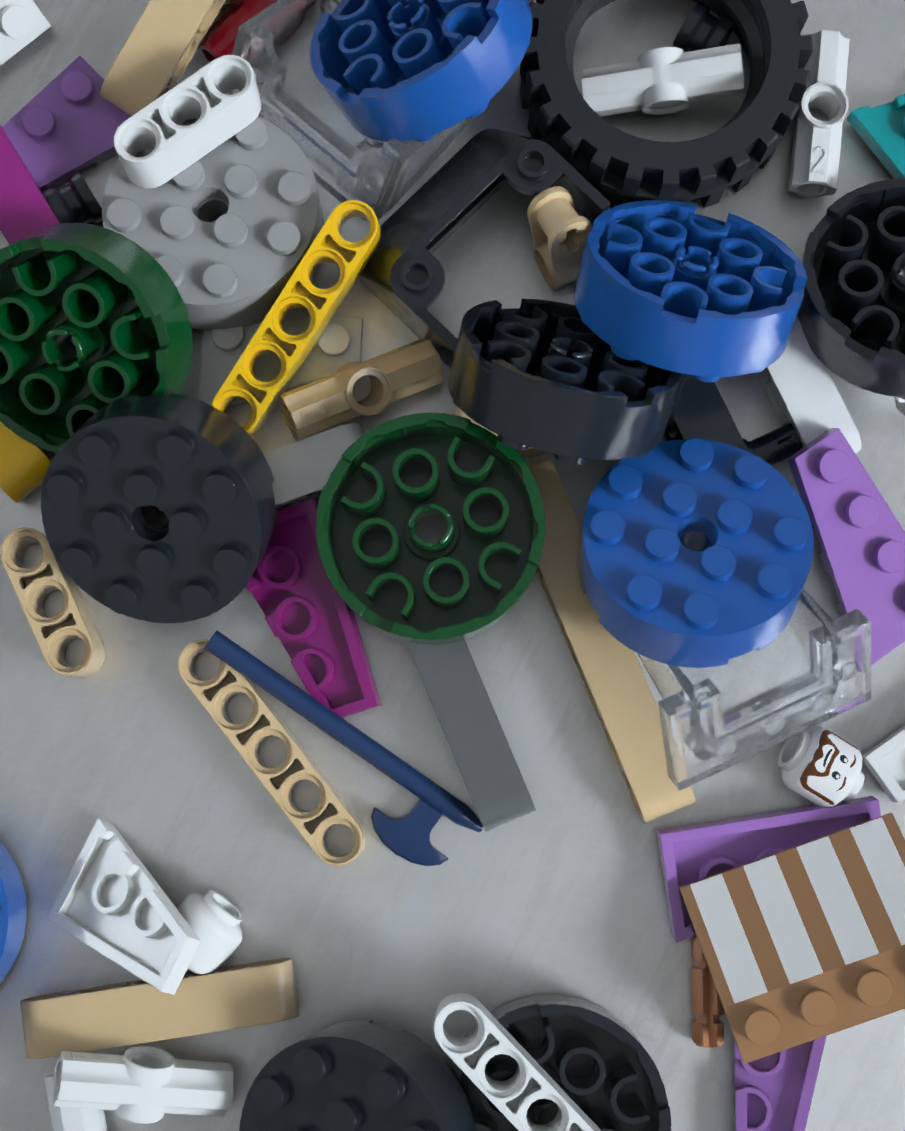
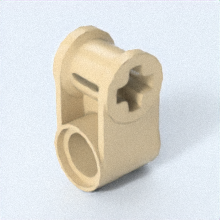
[527,186,593,291]

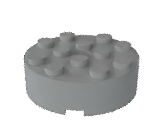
[102,116,324,331]

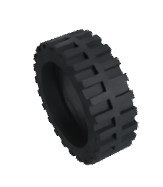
[520,0,813,208]

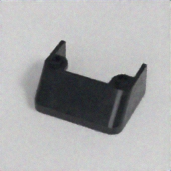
[359,129,610,369]

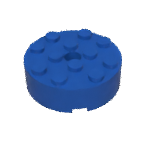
[310,0,533,142]
[574,200,807,382]
[579,438,814,668]

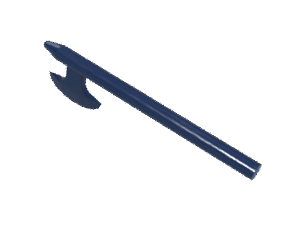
[204,630,484,866]

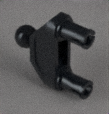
[661,374,803,466]

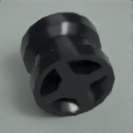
[672,1,735,52]
[42,172,103,224]

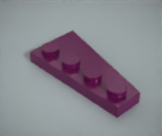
[246,499,382,718]

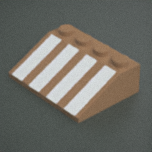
[679,812,905,1064]

